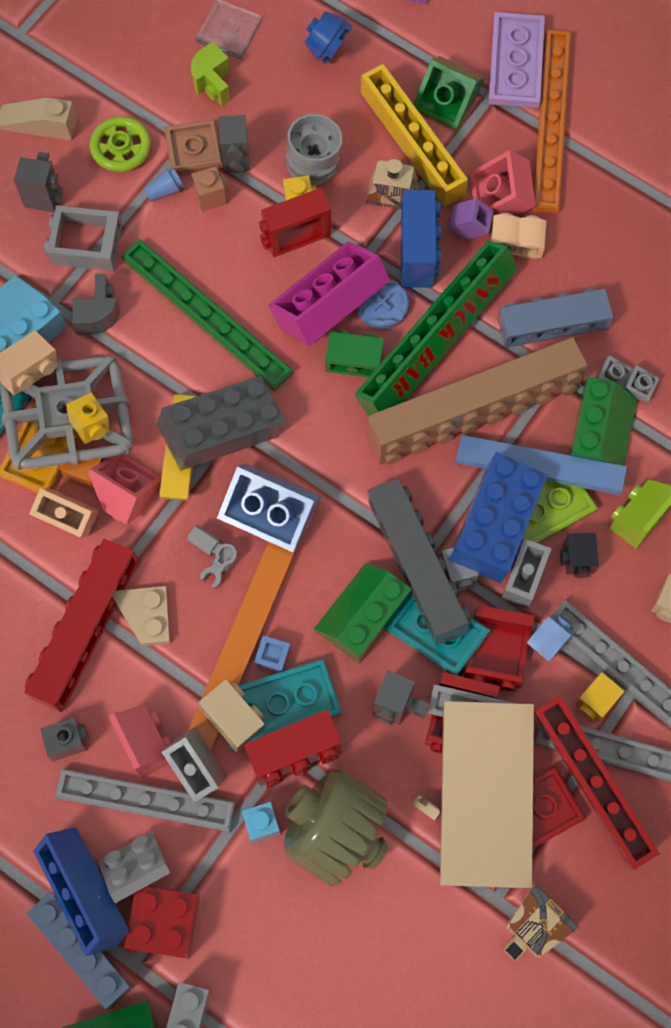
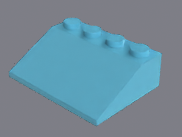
[0,276,67,352]

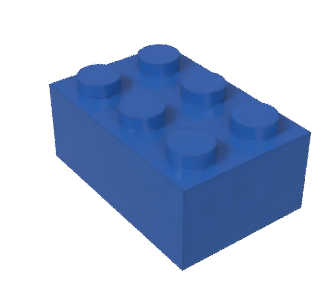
[401,190,441,288]

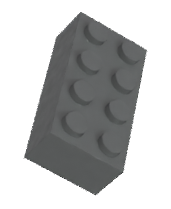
[157,376,286,471]

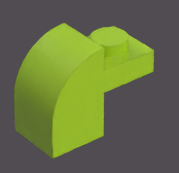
[191,41,230,106]

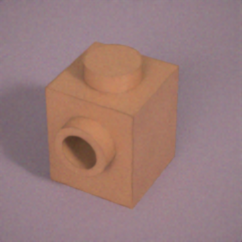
[191,166,229,212]

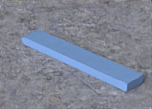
[456,435,627,495]

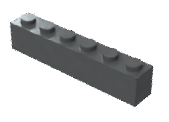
[367,478,471,646]

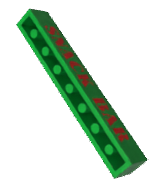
[354,240,518,416]

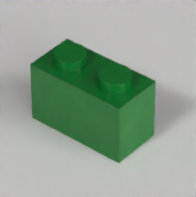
[325,330,384,378]

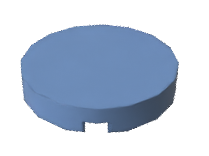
[356,279,409,330]

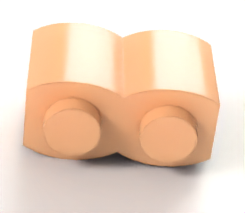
[490,213,546,259]

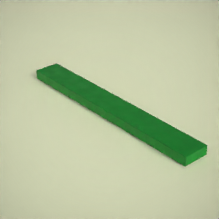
[121,239,293,392]

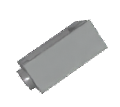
[44,205,122,271]

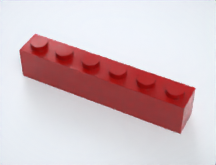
[24,538,140,712]
[534,695,660,870]

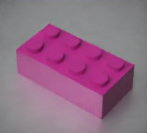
[268,241,390,346]

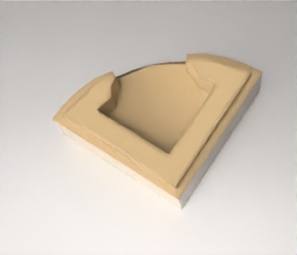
[411,794,441,821]

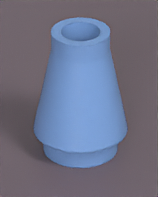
[144,168,184,202]

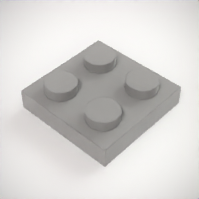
[98,831,170,903]

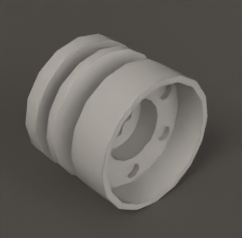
[286,114,342,186]

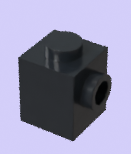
[560,533,599,578]

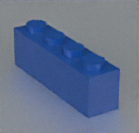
[33,827,129,956]

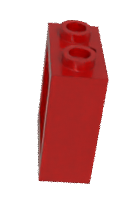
[259,187,331,258]

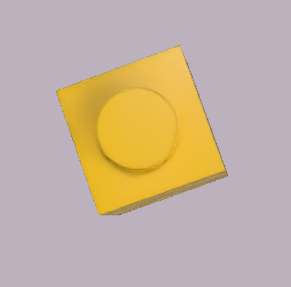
[575,672,625,723]

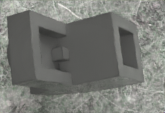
[72,274,120,335]

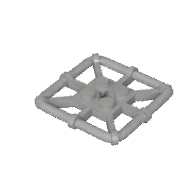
[0,355,133,470]

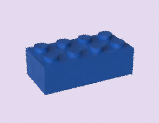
[448,452,548,583]

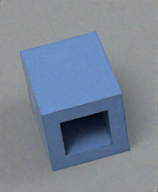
[527,614,575,661]

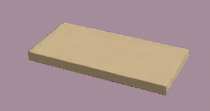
[440,701,534,888]

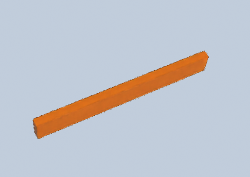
[532,29,571,213]
[187,541,298,753]

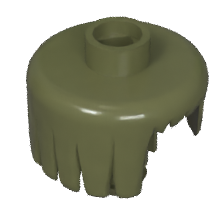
[284,770,388,886]

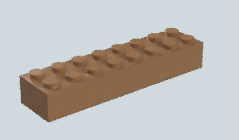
[367,337,587,465]

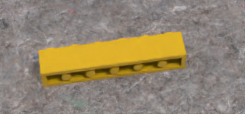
[361,64,468,208]

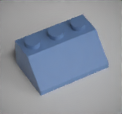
[217,463,322,552]

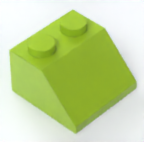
[609,480,671,549]

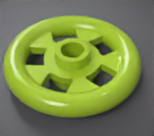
[89,117,151,172]

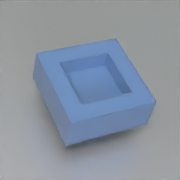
[254,635,291,672]

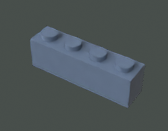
[497,288,614,348]
[26,892,134,1009]

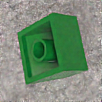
[413,56,485,129]

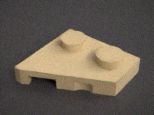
[112,586,171,646]

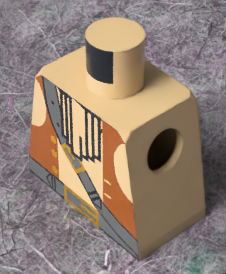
[366,159,419,209]
[503,884,579,962]

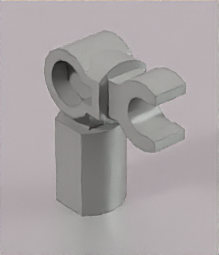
[187,525,238,589]

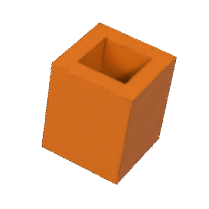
[59,447,104,491]

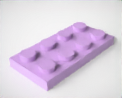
[488,12,545,108]

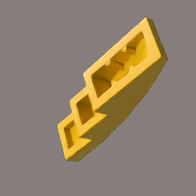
[159,394,197,501]

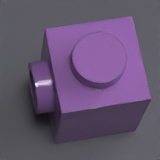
[448,198,494,240]

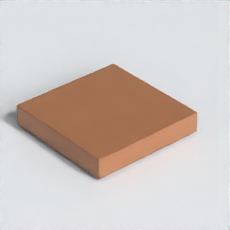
[164,119,223,175]

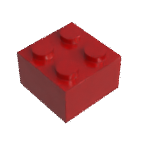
[124,887,200,959]

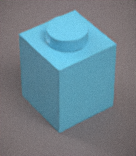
[242,802,281,844]

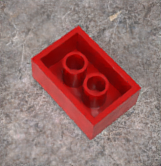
[244,709,342,788]

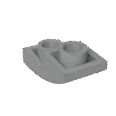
[596,355,659,402]

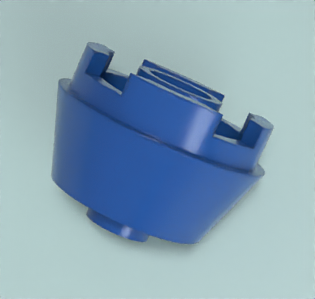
[304,11,353,64]

